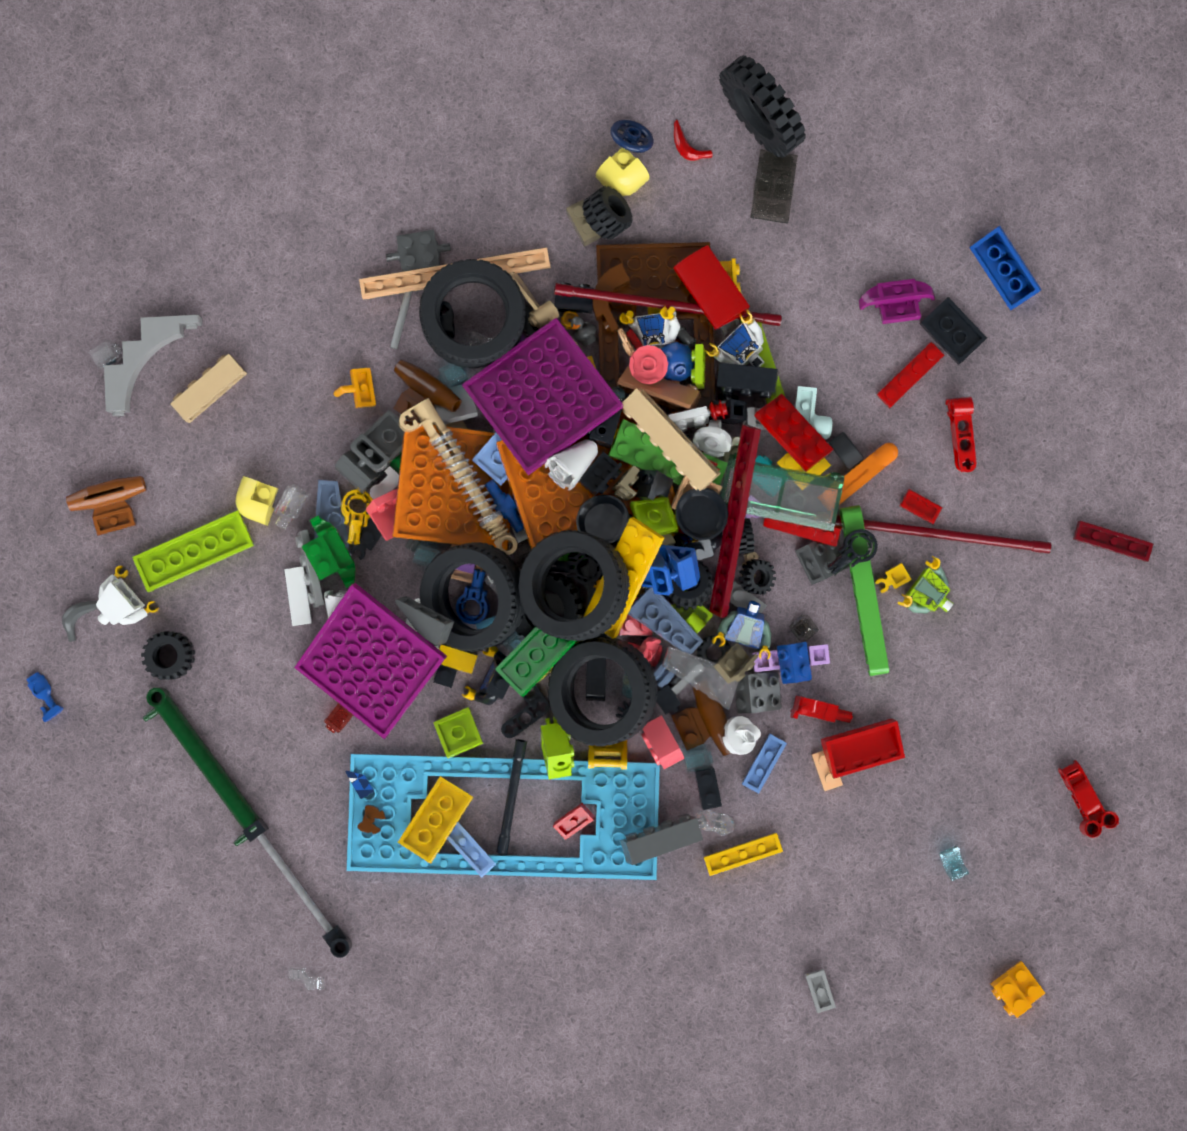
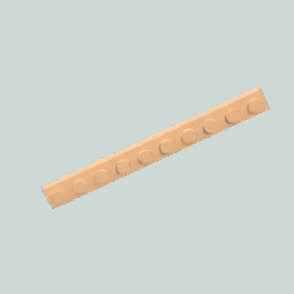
[359,248,550,300]

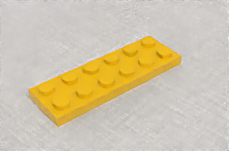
[583,517,665,639]

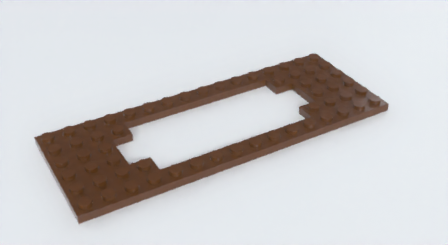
[596,242,717,548]

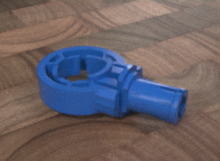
[456,569,490,624]

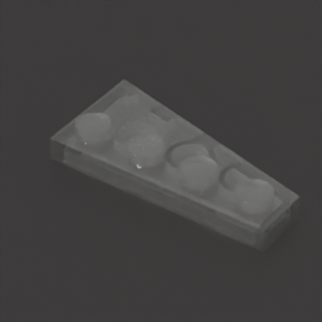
[662,647,738,710]

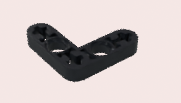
[501,684,550,738]

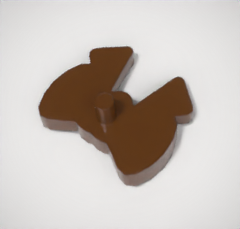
[357,805,386,835]

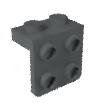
[734,672,782,713]

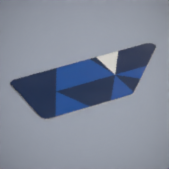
[345,770,374,799]

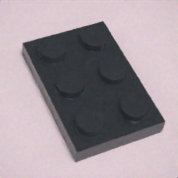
[919,297,987,365]

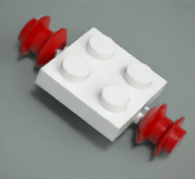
[668,400,728,432]

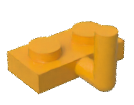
[333,368,376,408]

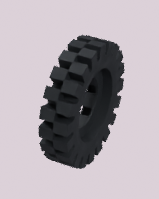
[719,55,806,158]

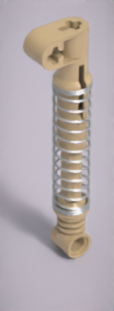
[399,398,517,555]

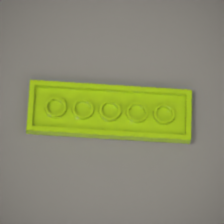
[132,510,255,592]

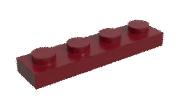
[1073,521,1154,562]

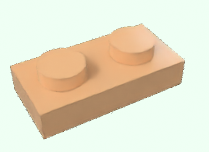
[811,750,843,791]

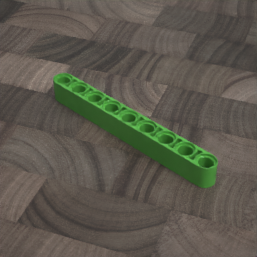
[840,505,889,676]

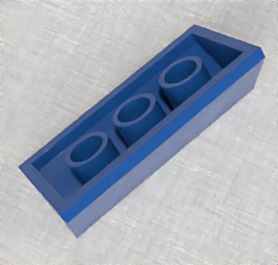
[969,226,1042,311]

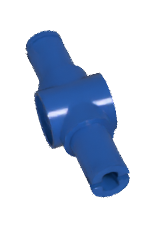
[484,479,524,533]

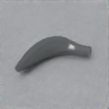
[62,601,98,642]

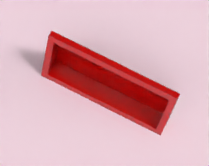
[673,245,750,330]
[821,718,905,779]

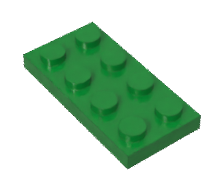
[495,627,577,697]

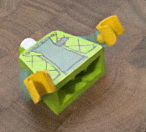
[898,555,954,614]

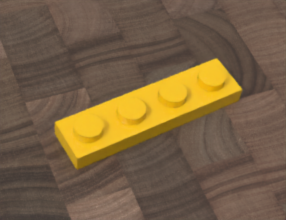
[703,833,783,876]

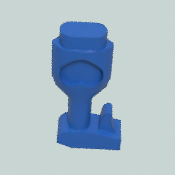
[26,672,63,722]

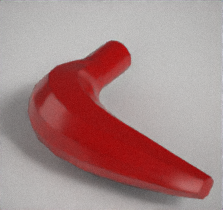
[674,120,712,161]

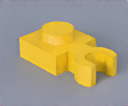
[875,562,912,593]

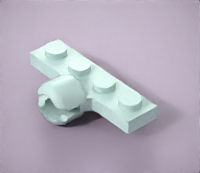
[795,386,833,439]

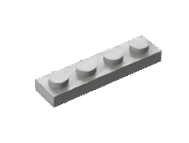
[295,530,324,608]

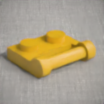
[588,740,627,769]

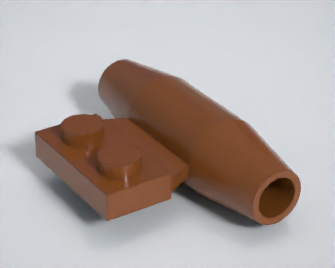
[66,476,147,536]

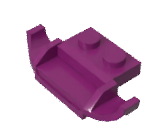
[859,279,935,324]

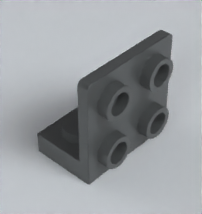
[795,541,849,585]

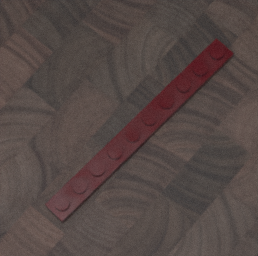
[709,425,761,618]

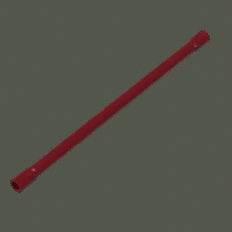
[554,283,782,326]
[822,513,1052,554]

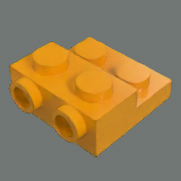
[990,961,1045,1018]

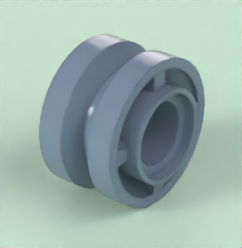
[653,658,678,688]

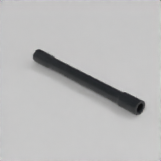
[496,739,527,854]

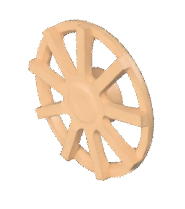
[617,328,635,357]

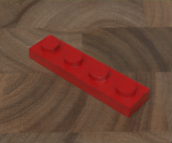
[877,342,944,409]
[763,507,842,547]

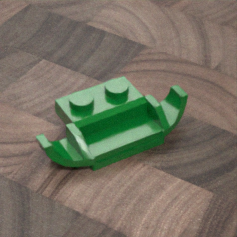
[302,516,355,588]

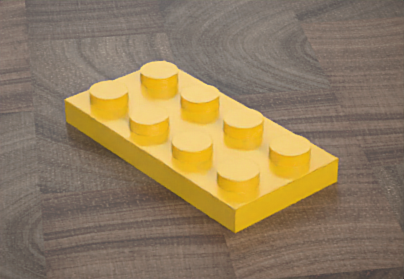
[397,776,473,864]

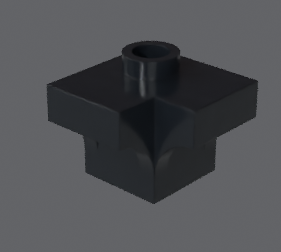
[710,393,747,425]
[632,470,673,501]

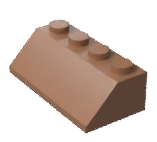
[617,367,701,412]

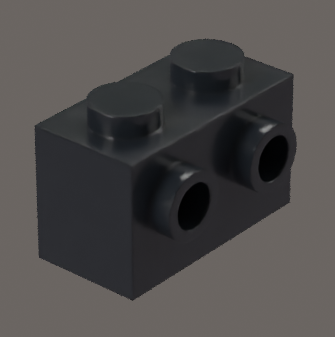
[586,409,622,448]

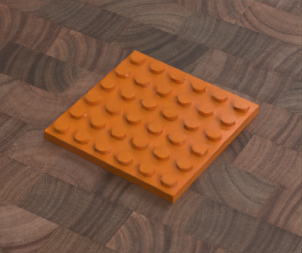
[392,421,513,551]

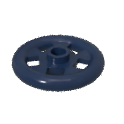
[610,120,654,153]

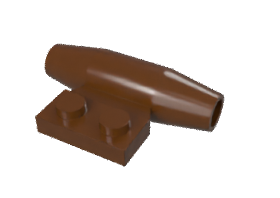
[393,360,462,423]
[671,679,731,756]

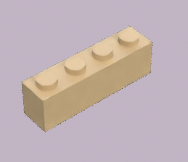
[170,354,247,423]

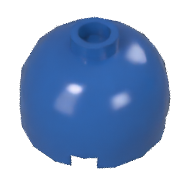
[661,342,695,382]

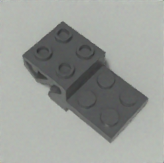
[335,410,404,494]

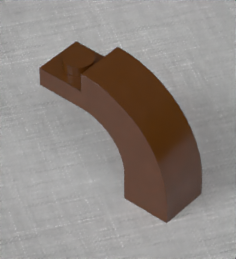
[593,263,630,335]

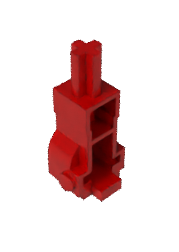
[790,696,853,723]

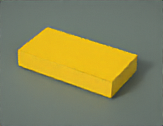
[439,644,478,674]

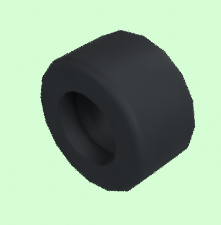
[829,432,864,469]

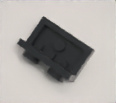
[578,451,622,496]

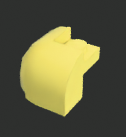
[596,148,649,196]
[235,476,278,526]

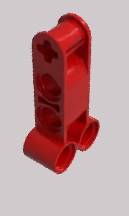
[946,397,977,472]
[1058,760,1119,838]

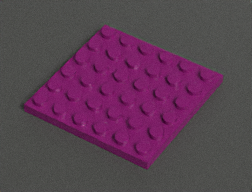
[462,318,624,475]
[294,583,447,739]

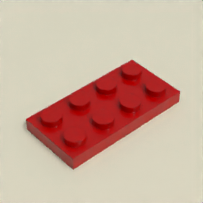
[754,393,834,472]

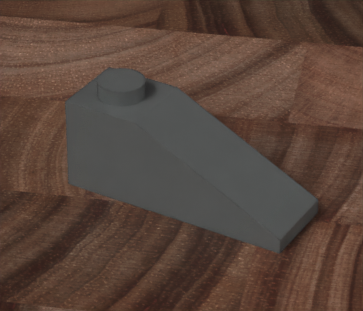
[395,596,454,646]

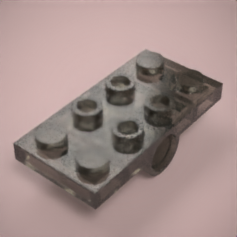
[750,149,798,224]

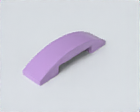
[752,644,830,672]

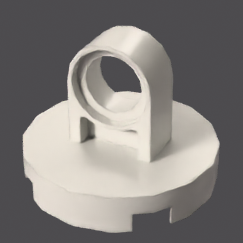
[693,420,732,457]
[723,716,761,755]

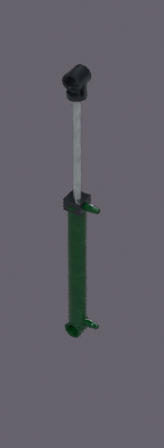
[142,687,352,958]

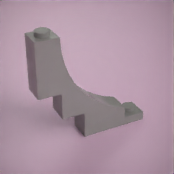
[104,315,202,417]

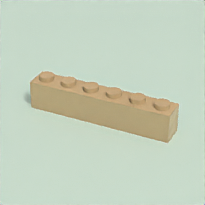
[622,388,721,491]

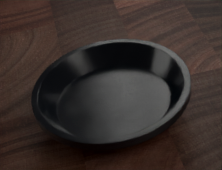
[675,488,728,540]
[576,495,629,544]

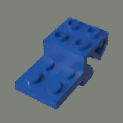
[641,545,700,596]

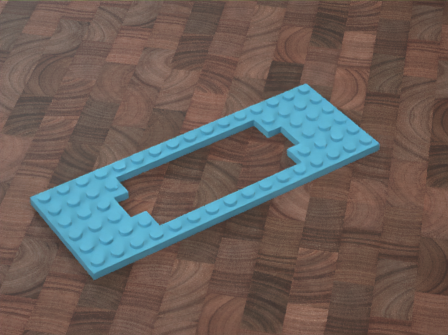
[347,754,660,880]

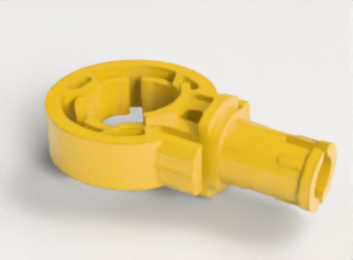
[341,489,373,545]

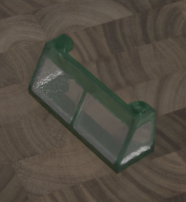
[721,453,845,532]

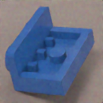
[777,642,812,684]

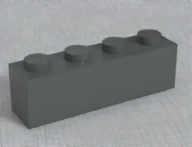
[620,814,703,865]

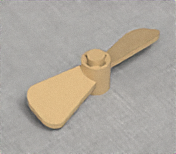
[509,272,578,345]

